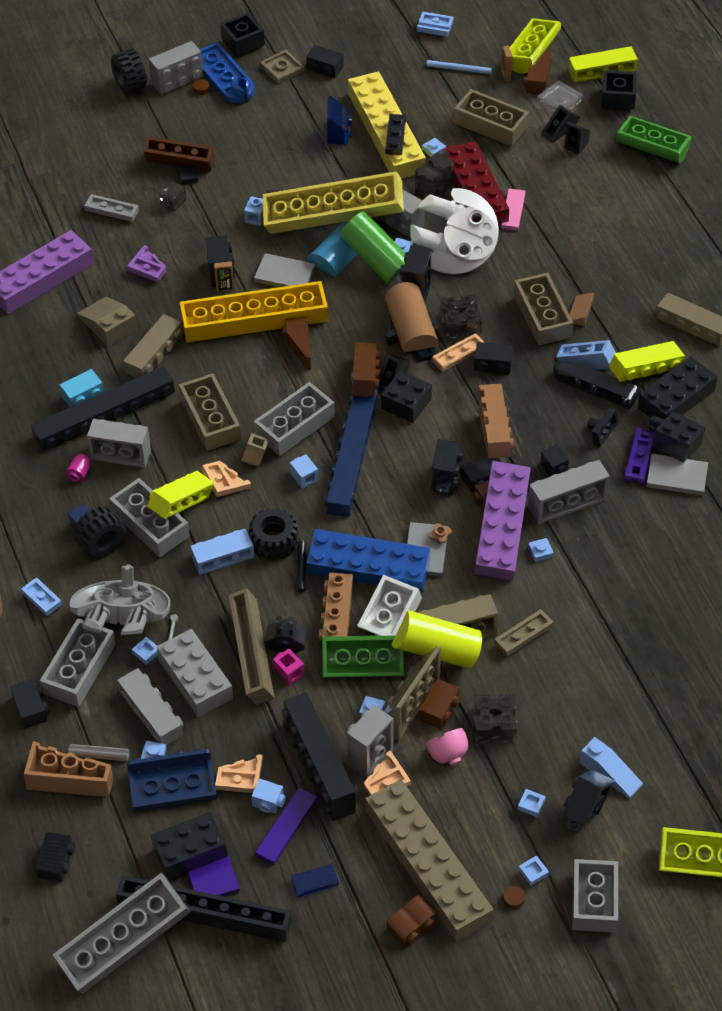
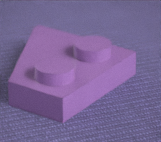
[127,245,167,282]

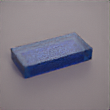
[291,863,339,897]

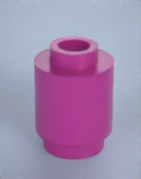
[66,454,91,482]

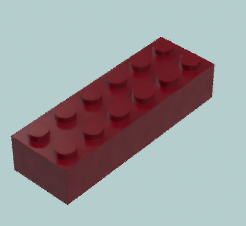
[443,141,509,226]

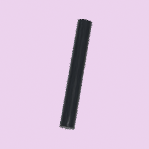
[298,540,306,592]

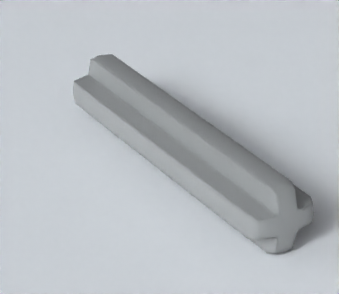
[68,744,130,761]

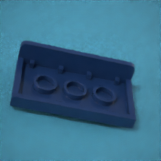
[127,749,217,812]

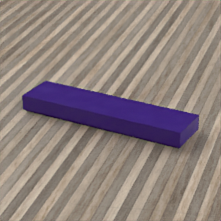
[255,788,317,865]

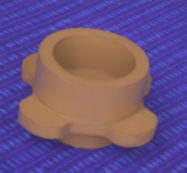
[429,523,452,543]

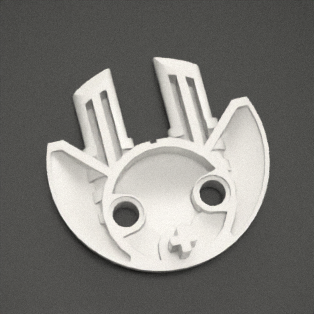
[410,188,499,275]

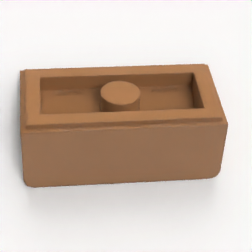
[569,293,594,326]

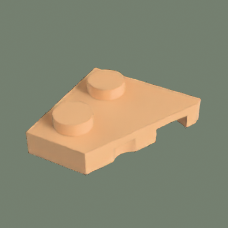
[202,461,251,497]
[364,750,411,796]
[215,754,263,793]

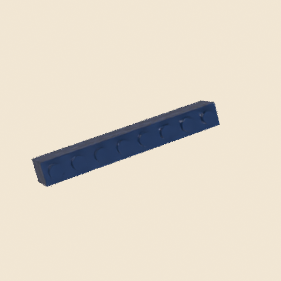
[324,390,377,517]

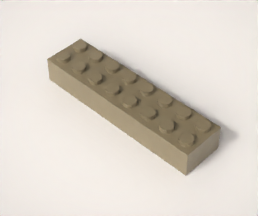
[365,779,494,942]

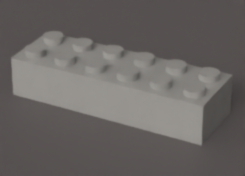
[53,873,190,994]

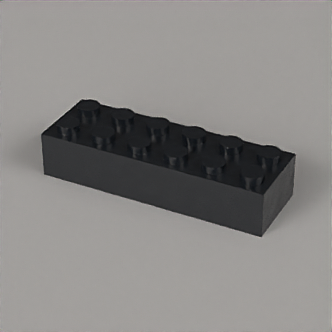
[282,692,356,821]

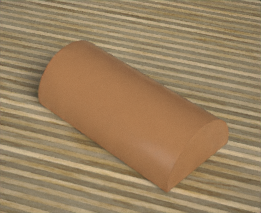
[385,282,439,353]

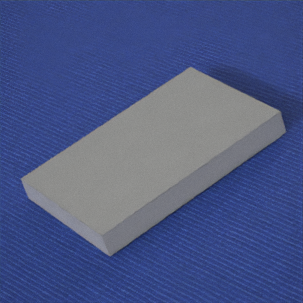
[254,253,315,287]
[647,454,708,496]
[407,522,449,577]

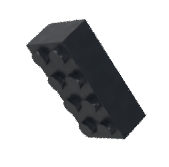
[638,356,718,420]

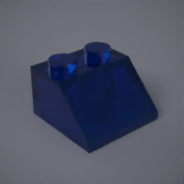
[327,96,352,144]

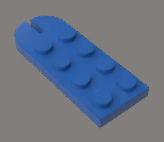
[199,42,255,103]

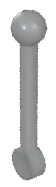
[168,614,178,640]

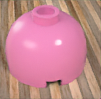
[426,728,468,766]

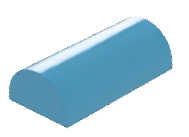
[307,221,357,277]

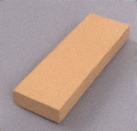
[432,333,484,372]

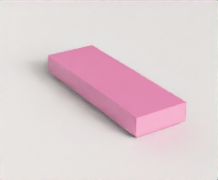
[501,189,525,231]

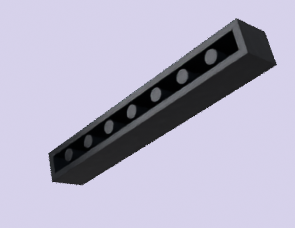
[31,366,175,451]
[116,875,292,942]

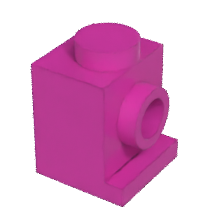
[273,649,305,686]

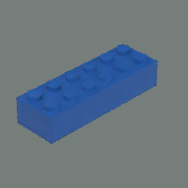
[307,529,430,593]

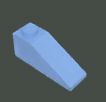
[556,340,616,370]
[580,737,643,799]

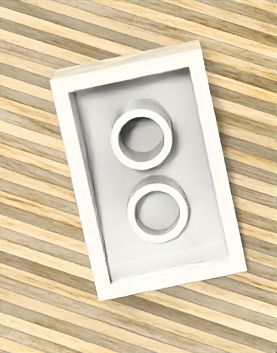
[357,575,422,636]

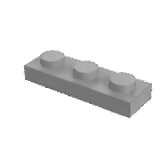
[84,194,139,222]

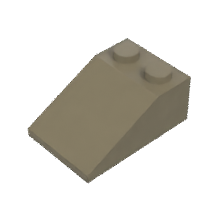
[77,297,137,346]

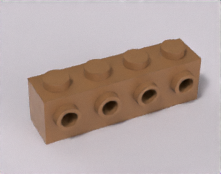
[319,573,353,641]

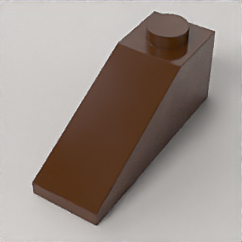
[523,49,552,95]
[282,317,311,370]

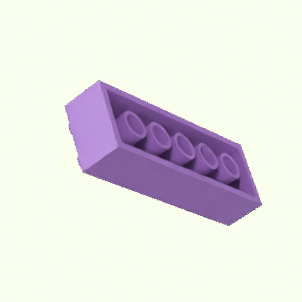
[0,230,94,314]
[474,461,531,581]

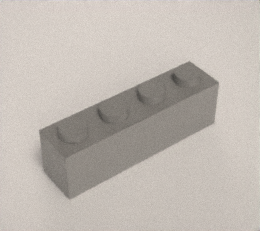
[117,668,183,745]

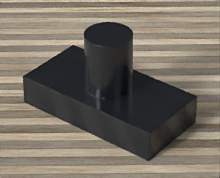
[587,407,619,447]

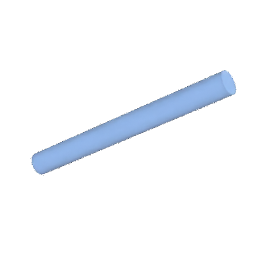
[426,60,492,75]

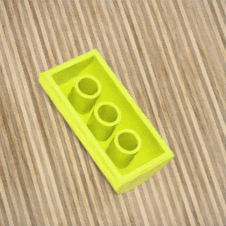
[510,18,561,74]
[392,610,482,668]
[659,827,722,877]

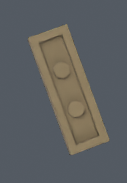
[494,609,554,656]

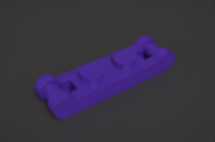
[624,427,655,484]

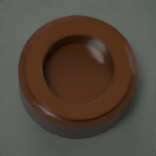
[193,79,210,95]
[503,886,525,909]

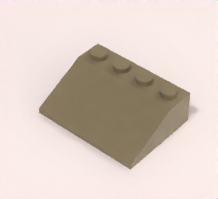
[383,646,441,741]

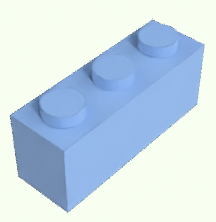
[191,528,254,575]

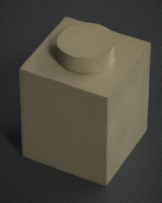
[241,433,269,467]

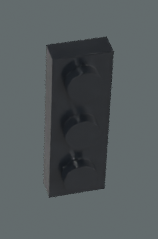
[385,114,406,155]

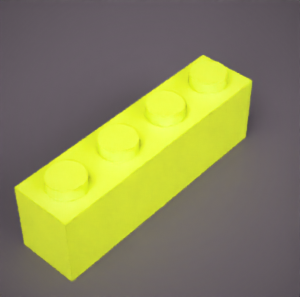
[568,46,638,83]
[609,341,685,382]
[147,471,214,519]

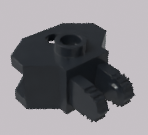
[265,616,307,653]

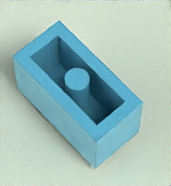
[59,369,104,407]

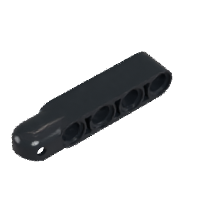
[553,360,640,409]

